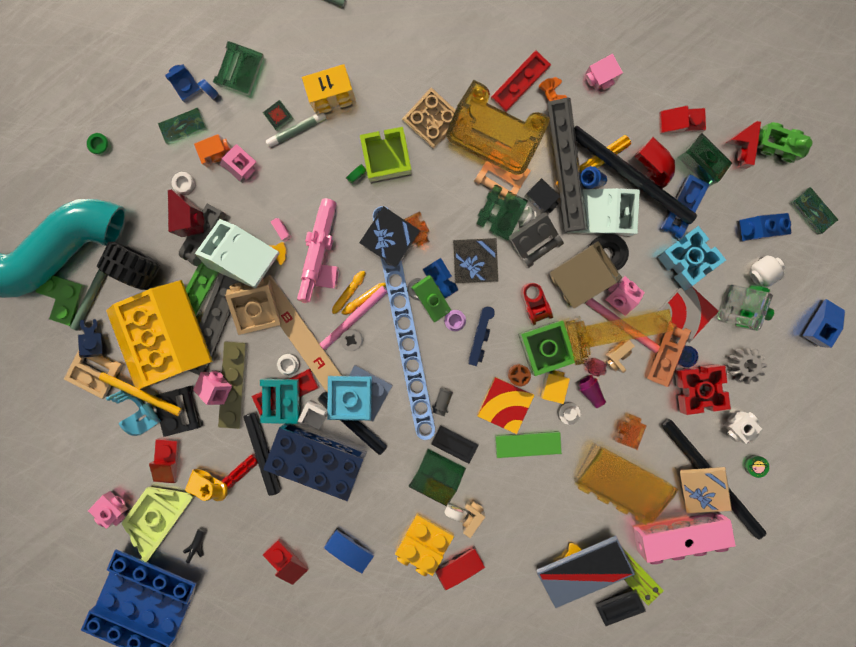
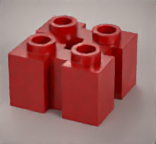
[675,364,731,415]

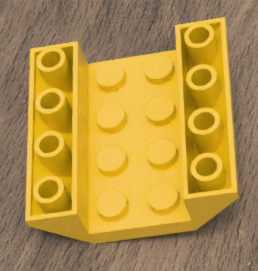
[106,280,213,389]

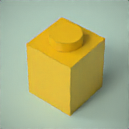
[540,370,570,404]

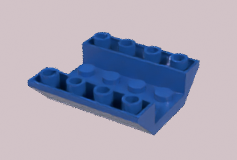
[81,549,196,647]

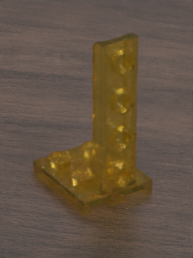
[566,309,674,365]

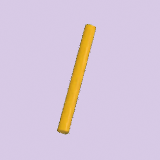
[99,372,182,416]

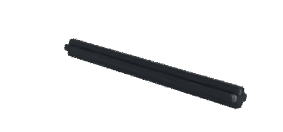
[574,126,697,224]
[662,419,767,540]

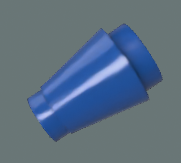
[580,166,607,188]

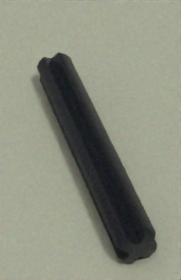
[318,392,387,455]
[243,413,280,496]

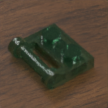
[213,41,264,96]

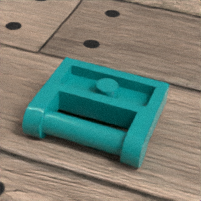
[260,378,299,424]

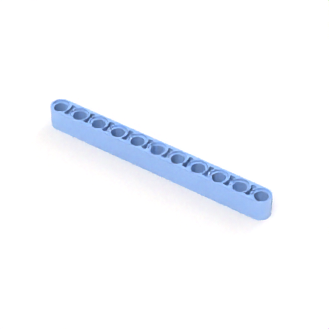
[373,206,435,440]

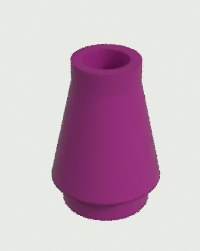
[578,375,606,408]

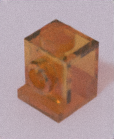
[404,211,430,247]
[613,414,647,450]

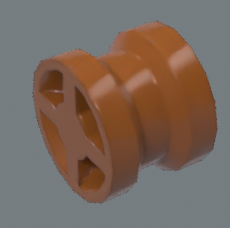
[508,364,531,387]

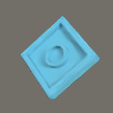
[327,376,372,421]

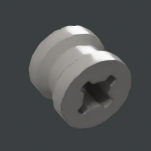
[340,329,363,351]

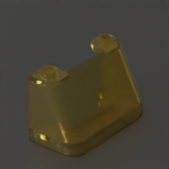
[446,80,550,175]

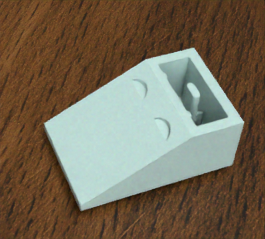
[567,188,640,236]
[195,219,280,289]

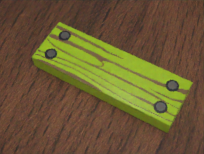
[622,547,664,606]

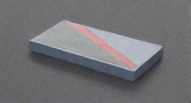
[537,536,635,608]

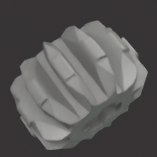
[727,347,767,384]

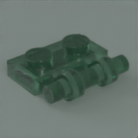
[476,185,528,240]

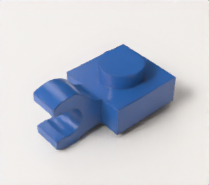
[423,258,458,298]

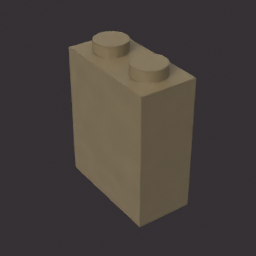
[550,241,622,309]

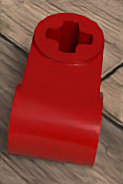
[521,283,553,326]

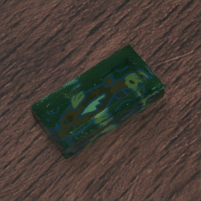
[158,108,207,145]
[792,187,838,234]

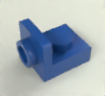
[165,64,202,103]

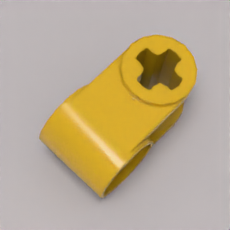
[185,469,228,501]

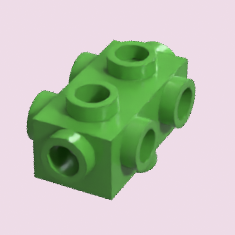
[757,122,813,163]

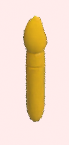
[332,271,366,314]
[341,283,386,315]

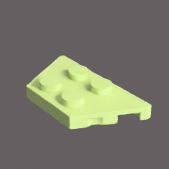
[122,487,195,562]

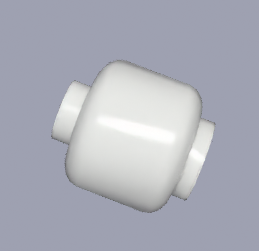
[750,255,785,288]

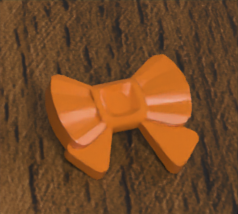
[539,77,567,101]

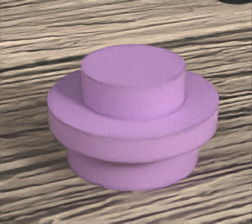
[444,310,466,331]

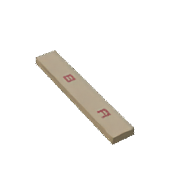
[264,275,342,392]

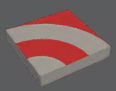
[656,287,719,343]

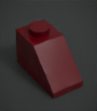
[168,189,204,237]

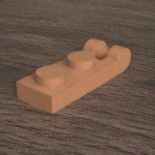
[647,322,691,387]

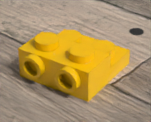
[395,514,454,576]

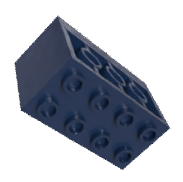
[263,424,367,502]

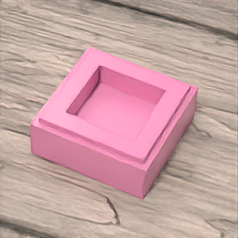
[270,218,292,242]

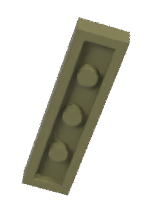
[218,341,247,429]

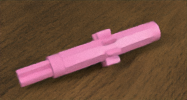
[297,199,337,303]

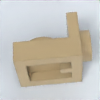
[605,339,635,373]
[462,501,485,538]

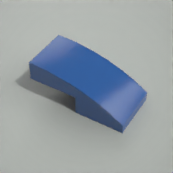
[324,530,374,574]

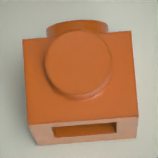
[194,134,231,167]

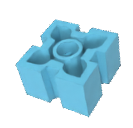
[658,226,726,291]

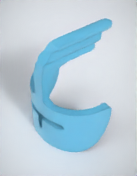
[106,390,160,436]

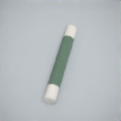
[266,113,327,148]

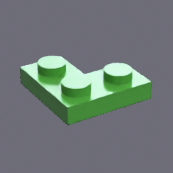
[35,275,85,326]

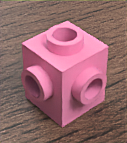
[605,276,645,316]
[88,491,128,529]

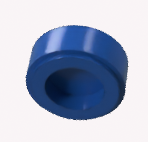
[197,79,219,100]

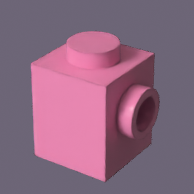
[586,54,623,90]
[193,371,232,405]

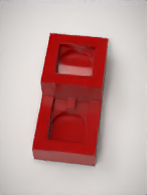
[435,548,485,590]

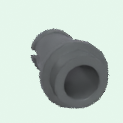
[432,388,453,417]

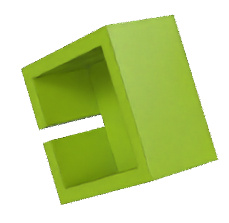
[360,127,412,182]

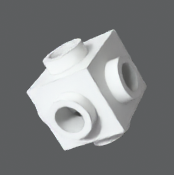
[723,411,762,444]

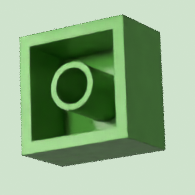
[519,320,577,376]

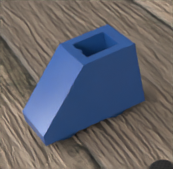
[802,299,845,348]

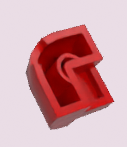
[634,137,675,189]

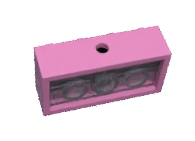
[633,512,736,564]

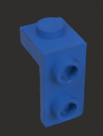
[739,213,792,241]

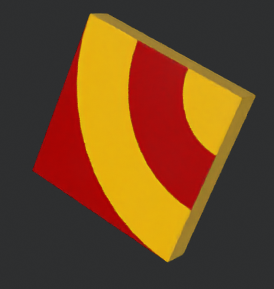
[477,377,534,434]

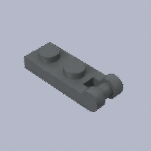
[179,203,226,266]

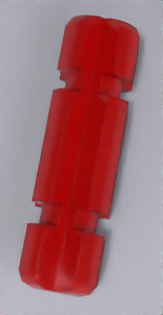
[221,454,258,490]

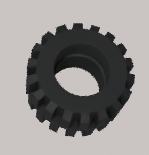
[97,242,160,290]

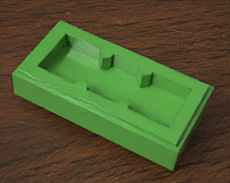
[412,275,452,323]

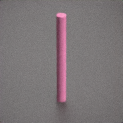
[320,286,387,350]
[585,298,660,353]

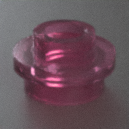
[585,358,607,377]

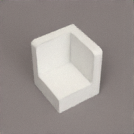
[298,400,327,430]

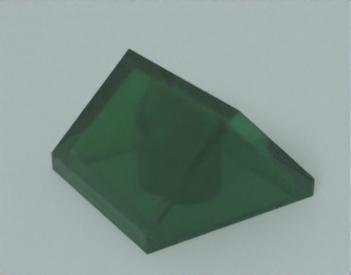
[678,133,732,187]
[408,448,466,506]

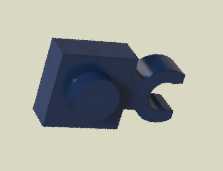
[78,319,103,358]

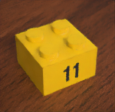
[302,64,356,114]

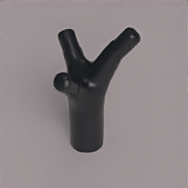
[183,529,206,563]

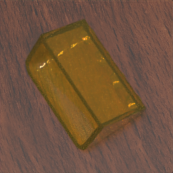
[574,443,678,525]

